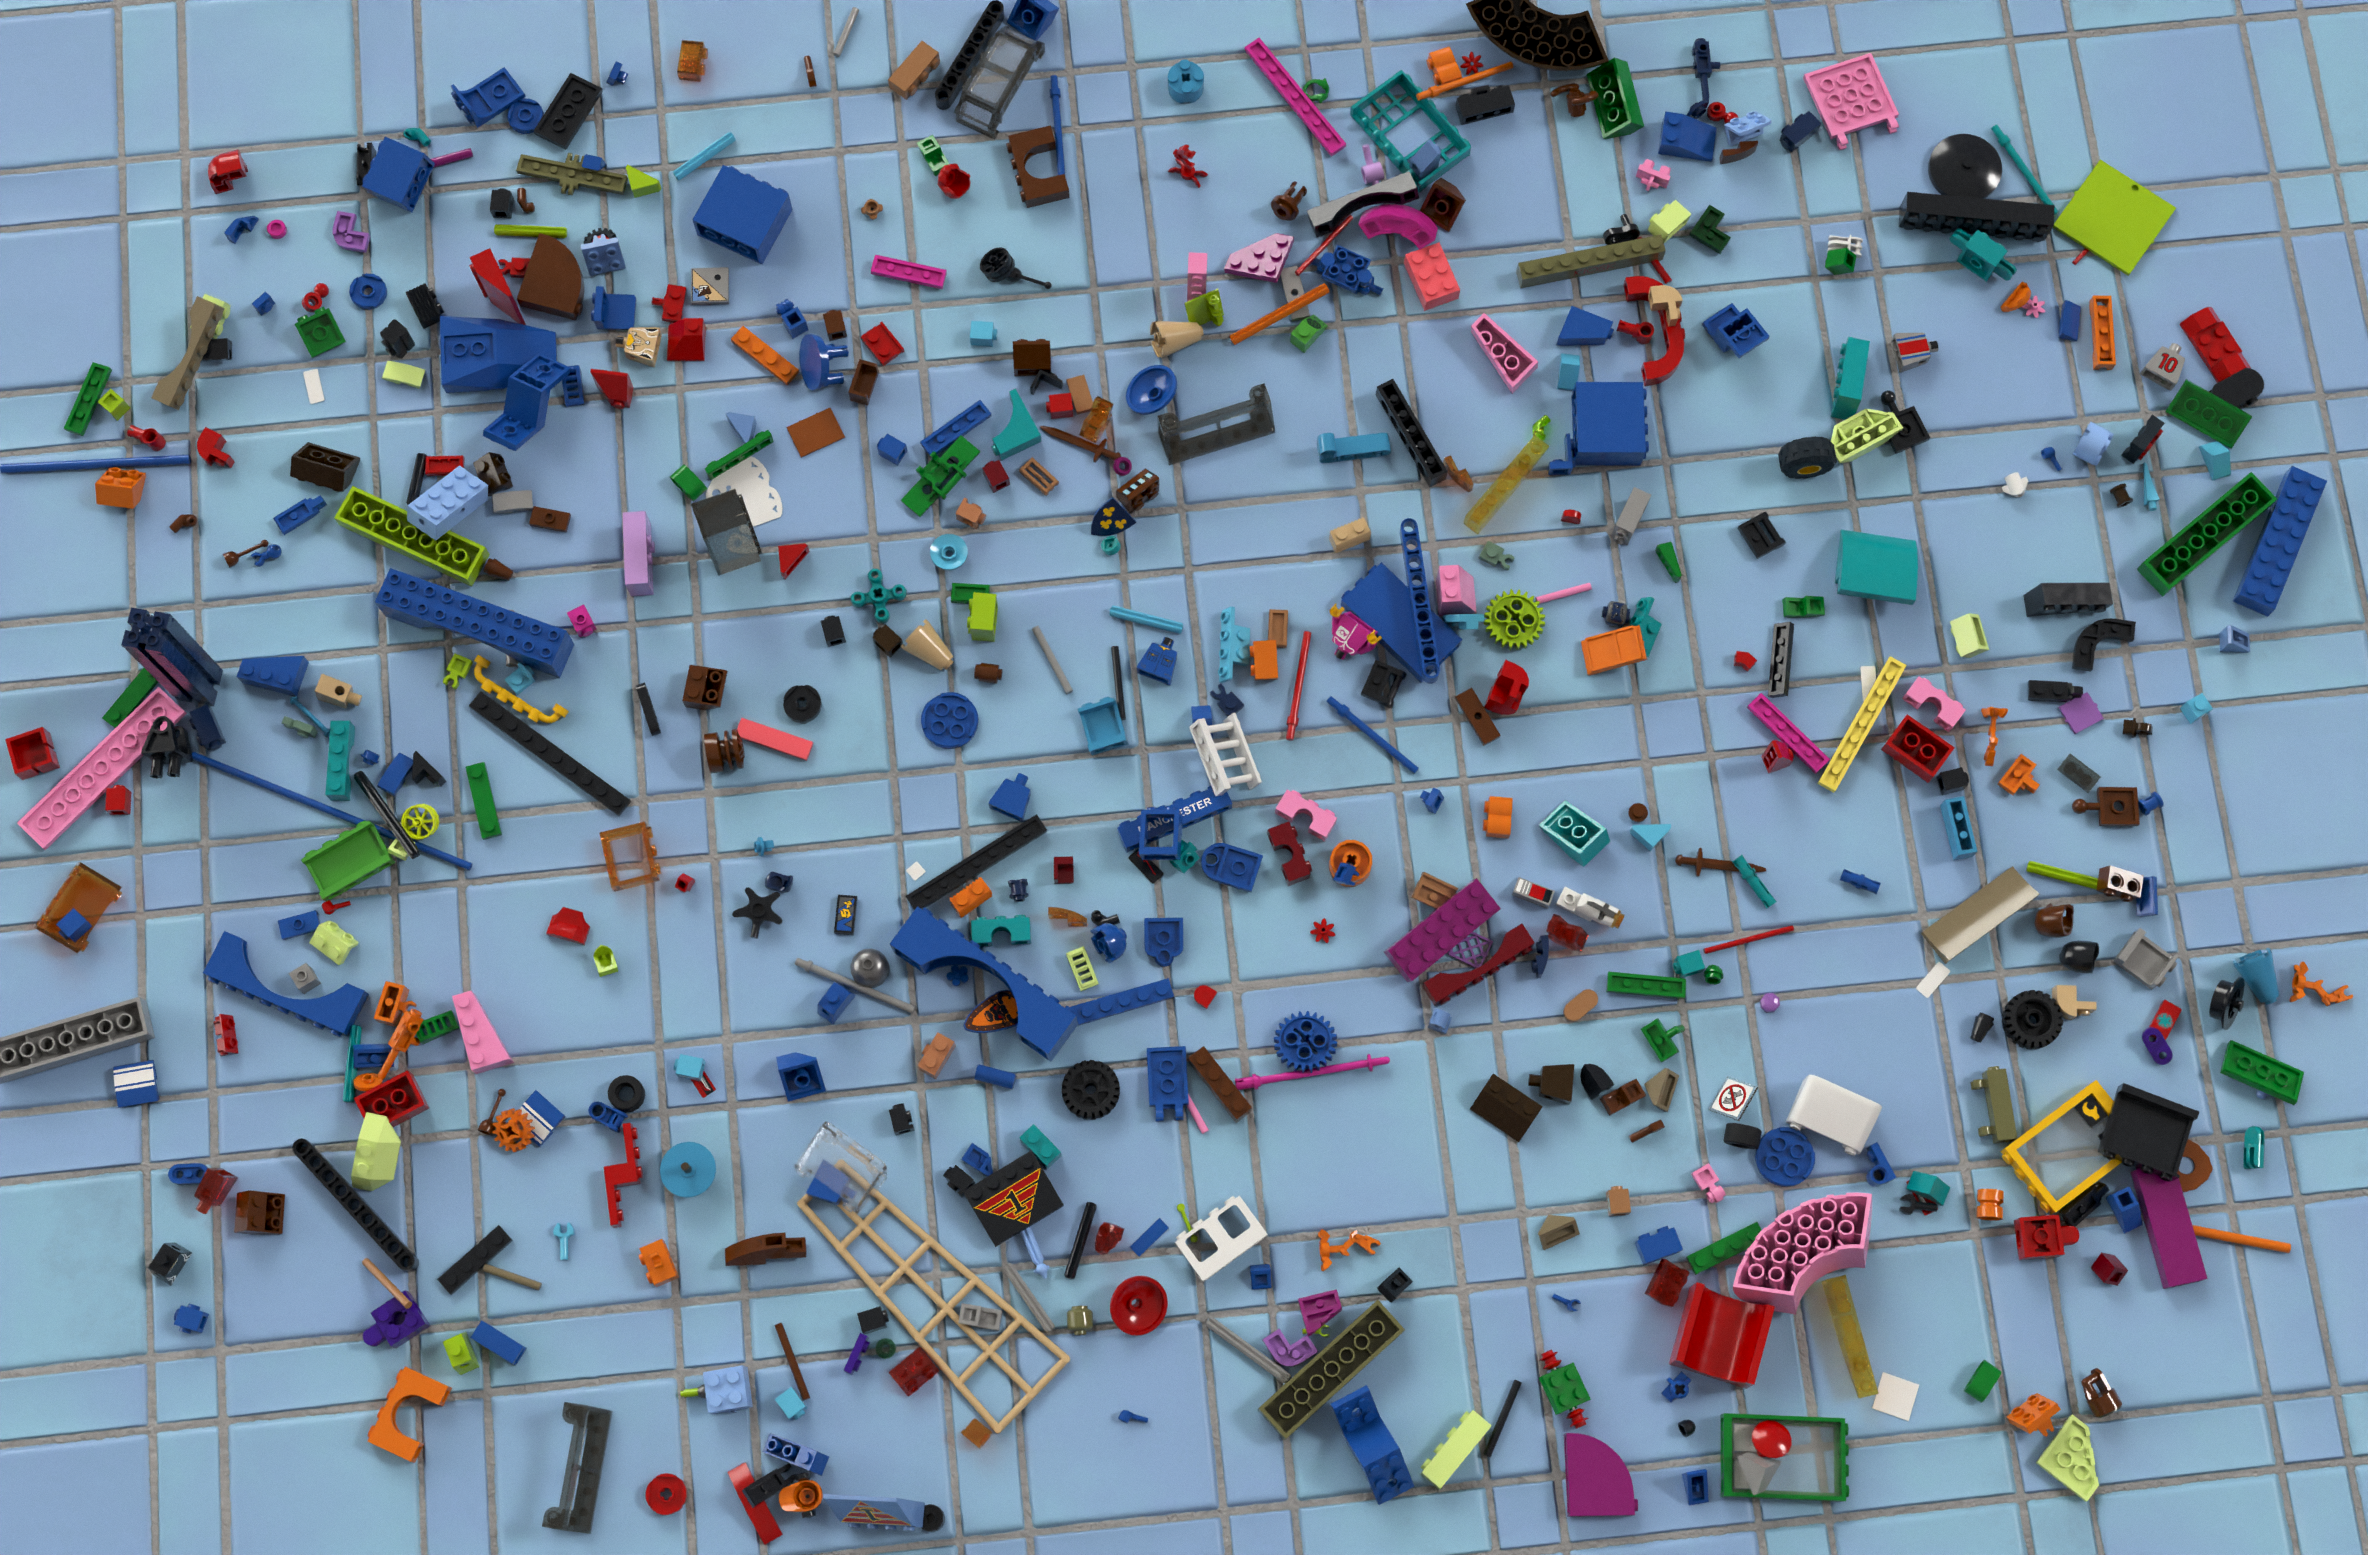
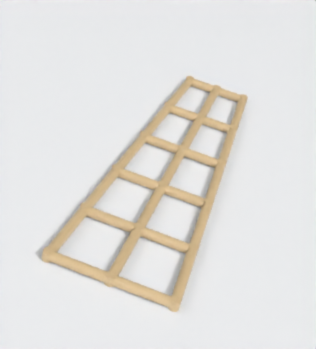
[797,1160,1070,1434]

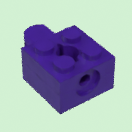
[363,1290,430,1348]

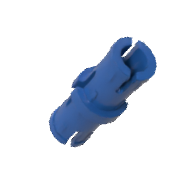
[1840,869,1881,894]

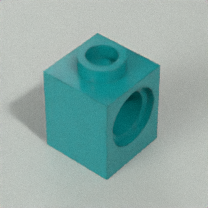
[1673,950,1705,978]

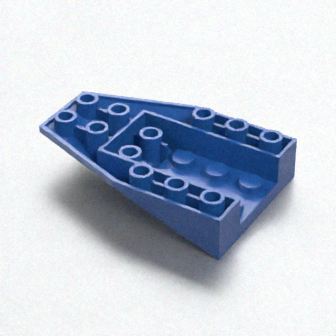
[440,316,557,393]

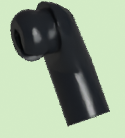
[1091,910,1120,926]

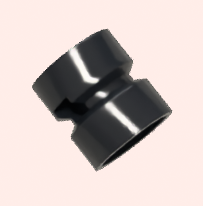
[921,1504,945,1532]

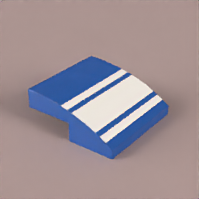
[113,1060,159,1108]
[520,1090,566,1147]

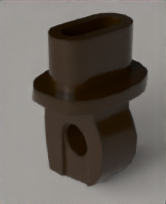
[2123,718,2153,738]

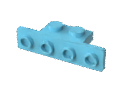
[1218,606,1250,683]

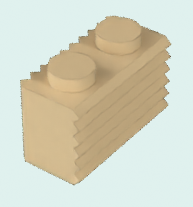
[1329,517,1371,553]

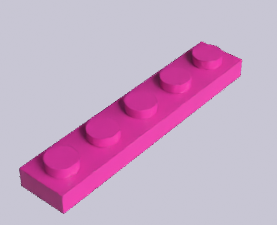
[1747,693,1830,774]

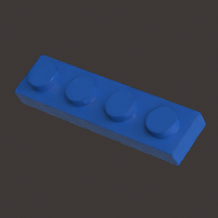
[920,400,992,456]

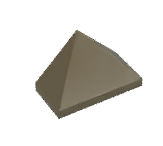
[1644,1068,1679,1112]
[1538,1214,1580,1250]

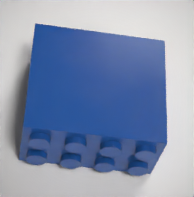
[692,165,793,264]
[1571,382,1649,466]

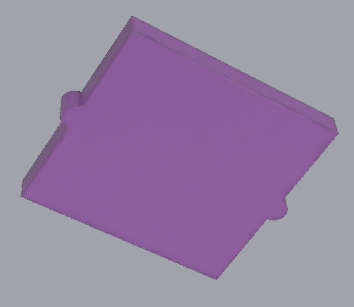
[2058,692,2104,734]

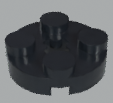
[783,685,822,724]

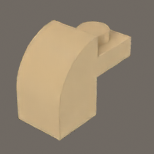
[1648,285,1683,327]
[2052,985,2097,1020]

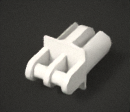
[1827,235,1863,258]

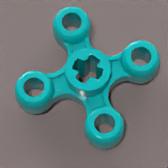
[851,569,907,624]

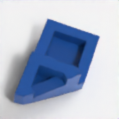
[224,216,259,243]
[960,1143,993,1177]

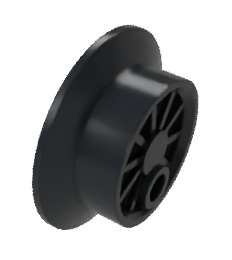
[2209,977,2245,1030]

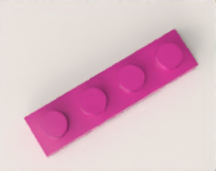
[871,255,947,290]

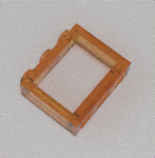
[599,821,662,892]

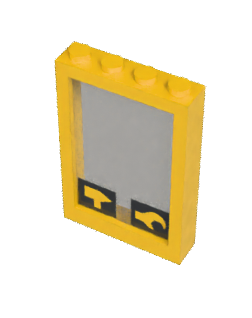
[2000,1080,2122,1215]

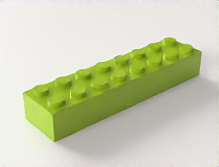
[334,486,490,587]

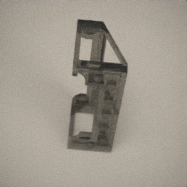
[1157,383,1275,465]
[542,1402,613,1534]

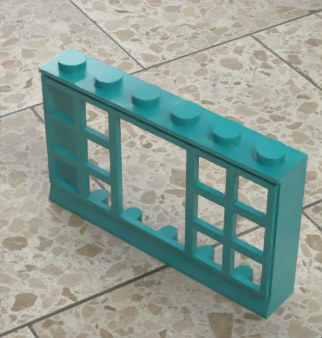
[1350,70,1471,193]

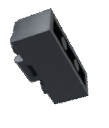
[1455,85,1515,125]

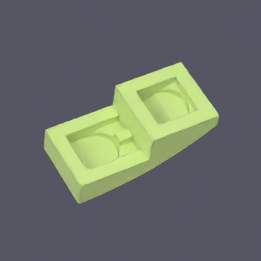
[382,361,425,389]

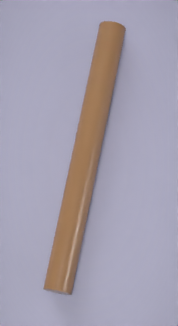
[362,1258,412,1309]

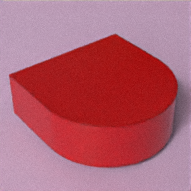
[1561,509,1582,524]
[1194,985,1217,1009]

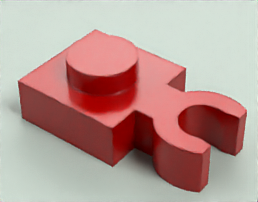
[498,257,530,278]

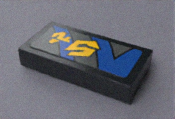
[834,895,858,935]

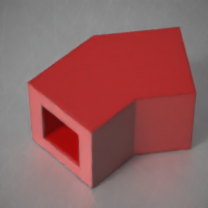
[1734,651,1757,672]
[675,873,695,892]

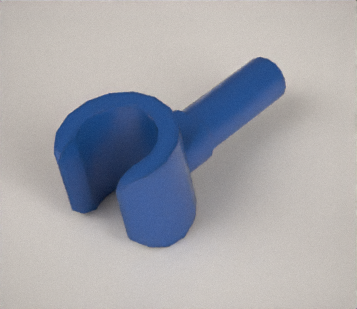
[2041,447,2062,471]
[1552,1294,1581,1312]
[1118,1410,1148,1424]

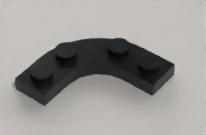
[2072,618,2136,672]

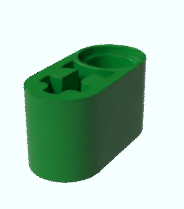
[669,464,707,502]
[1964,1360,2002,1403]

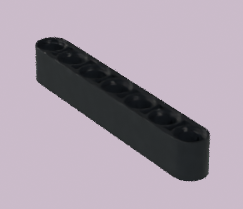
[935,0,1005,110]

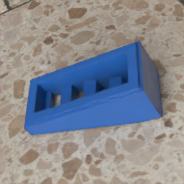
[562,365,585,407]

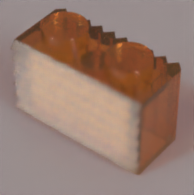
[677,40,708,82]

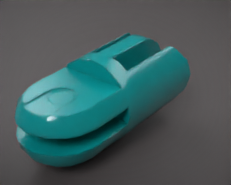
[2243,1126,2265,1169]

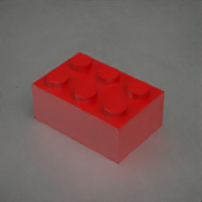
[1881,714,1955,783]
[354,1070,429,1127]

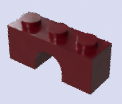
[1267,821,1312,886]

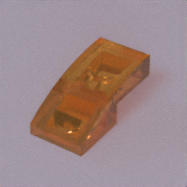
[1443,455,1474,492]
[1048,907,1088,927]

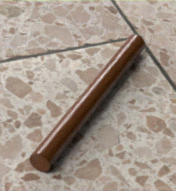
[774,1323,810,1401]

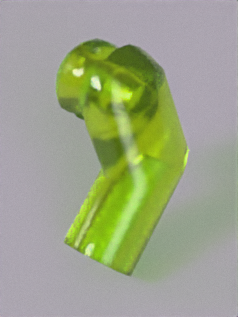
[1532,415,1551,442]

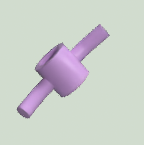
[1361,144,1384,185]

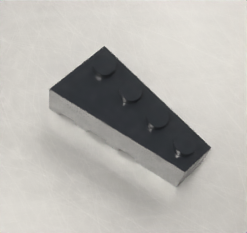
[2023,583,2113,617]

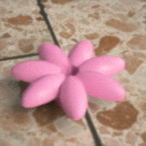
[2022,296,2045,318]

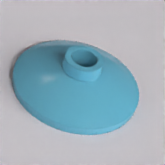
[930,534,968,570]

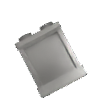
[2113,928,2178,990]

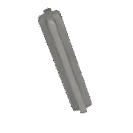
[1003,1263,1055,1333]

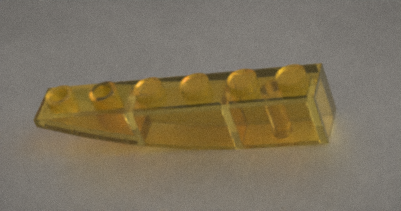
[1463,435,1549,534]
[1822,1275,1879,1399]

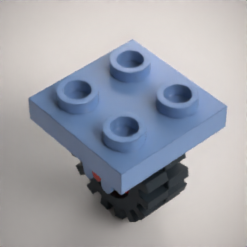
[581,228,626,276]

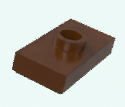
[529,506,571,533]

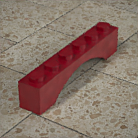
[1422,924,1535,1006]

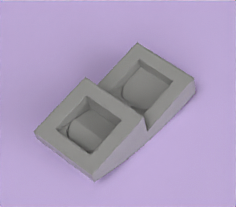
[492,490,533,513]
[958,1303,1003,1331]

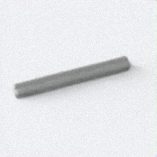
[1206,1317,1291,1383]

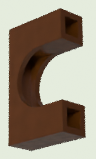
[1006,125,1070,208]

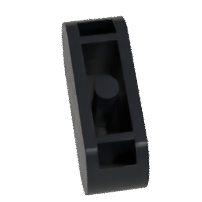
[2209,368,2264,410]

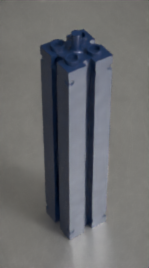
[121,607,223,706]

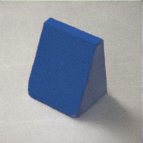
[582,154,606,171]
[1250,1264,1272,1290]

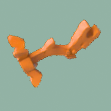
[1981,706,2008,766]
[2290,962,2353,1006]
[1318,1229,1381,1271]

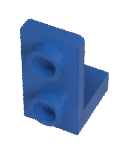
[1548,433,1575,475]

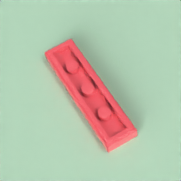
[737,718,814,761]

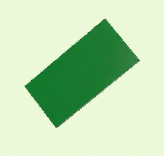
[2166,379,2252,449]
[2220,1040,2304,1105]

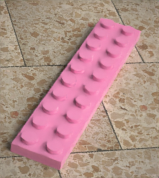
[17,687,187,850]

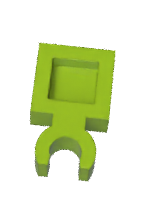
[443,653,473,689]

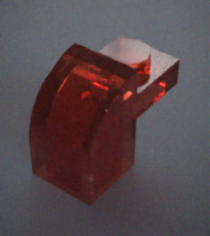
[1546,914,1589,952]

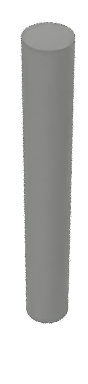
[833,7,859,57]

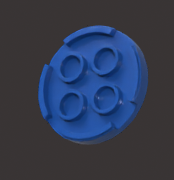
[921,692,979,749]
[1755,1127,1815,1187]

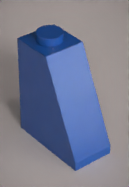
[1556,306,1614,346]

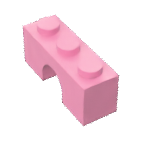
[1902,676,1966,732]
[1275,789,1337,842]

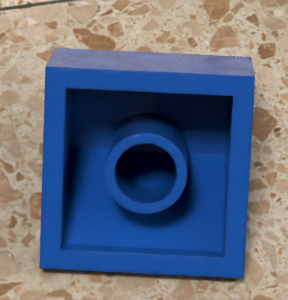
[1007,0,1059,42]

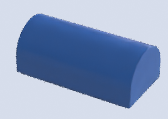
[974,1064,1017,1090]

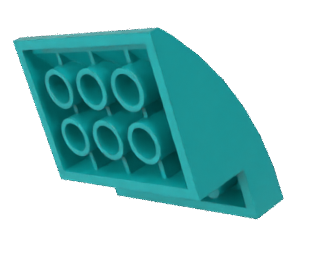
[1835,529,1918,605]

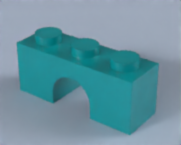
[971,915,1031,947]

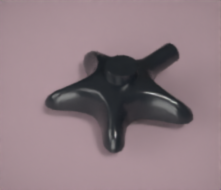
[732,887,782,939]

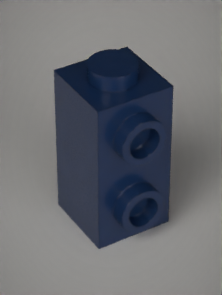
[1779,111,1821,153]
[189,704,226,751]

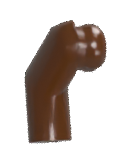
[517,188,535,214]

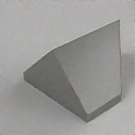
[1737,1452,1782,1495]

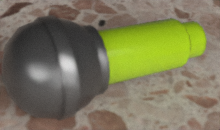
[680,1384,706,1398]

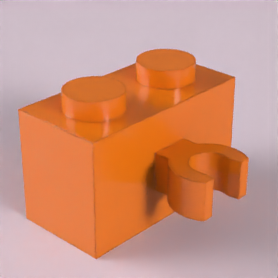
[374,981,417,1027]
[638,1239,679,1287]

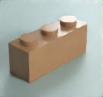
[888,41,940,100]

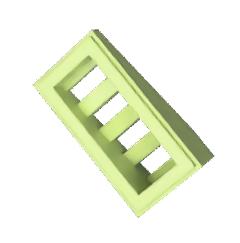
[1066,946,1099,991]

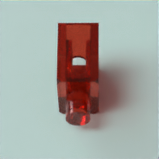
[194,1168,238,1214]

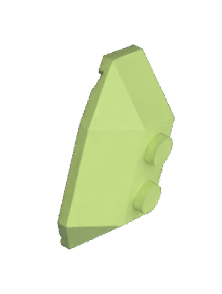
[1831,409,1903,463]
[351,1112,401,1191]

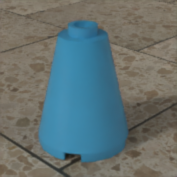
[2233,948,2279,1005]

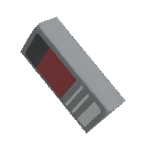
[1512,877,1555,909]

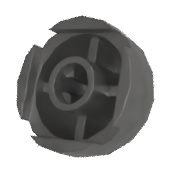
[850,949,889,988]

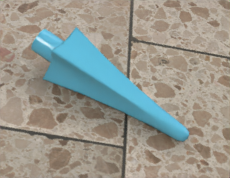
[2143,463,2160,511]

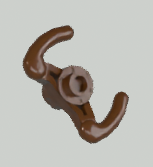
[1550,83,1599,117]

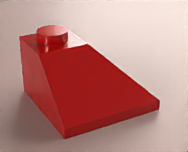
[667,318,706,361]
[590,369,634,409]

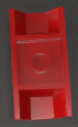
[2180,307,2251,383]

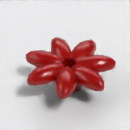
[1460,51,1484,75]
[1310,918,1335,943]

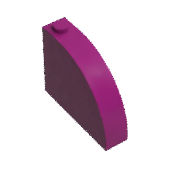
[1564,1433,1638,1517]

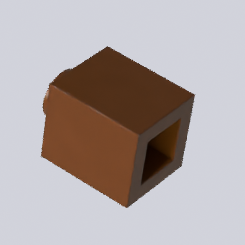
[823,310,847,341]

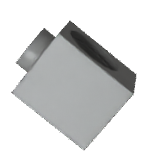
[289,963,321,994]

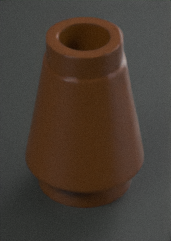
[483,558,513,581]

